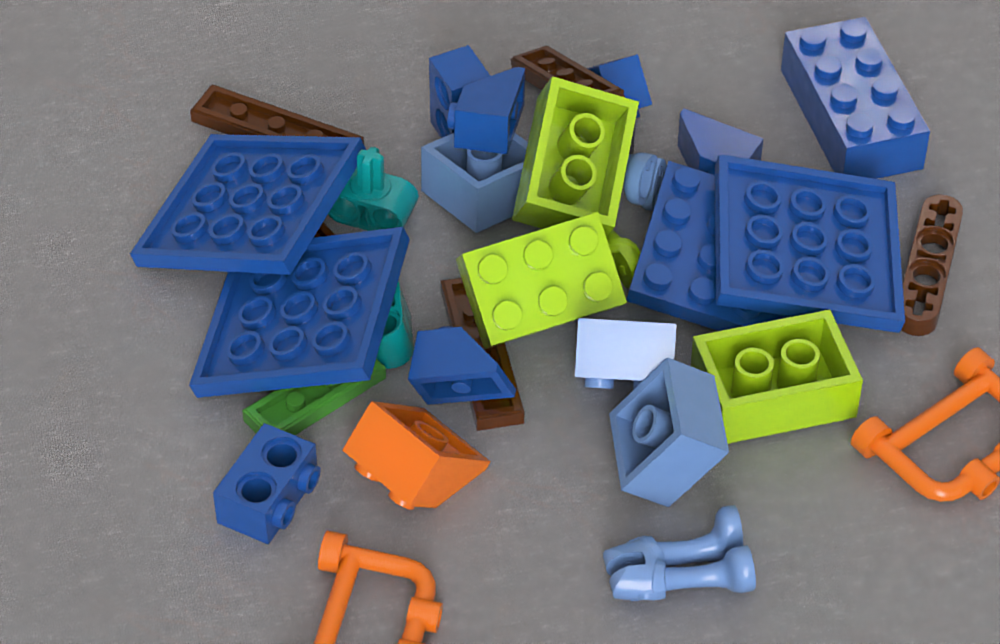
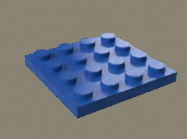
[130,134,366,275]
[715,154,905,333]
[626,161,791,331]
[189,227,410,398]

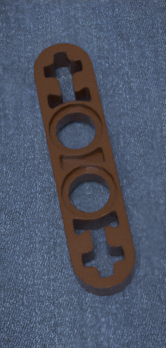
[901,194,963,336]

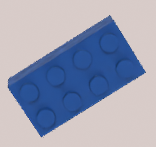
[781,17,930,179]

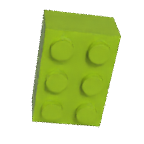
[512,76,639,236]
[456,212,627,349]
[690,309,863,444]

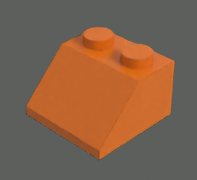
[342,401,491,510]

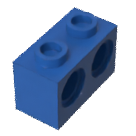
[429,45,490,138]
[213,423,321,545]

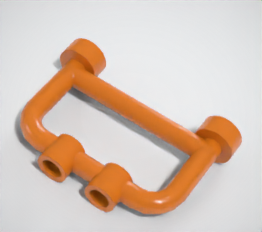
[850,347,1000,502]
[313,530,443,644]

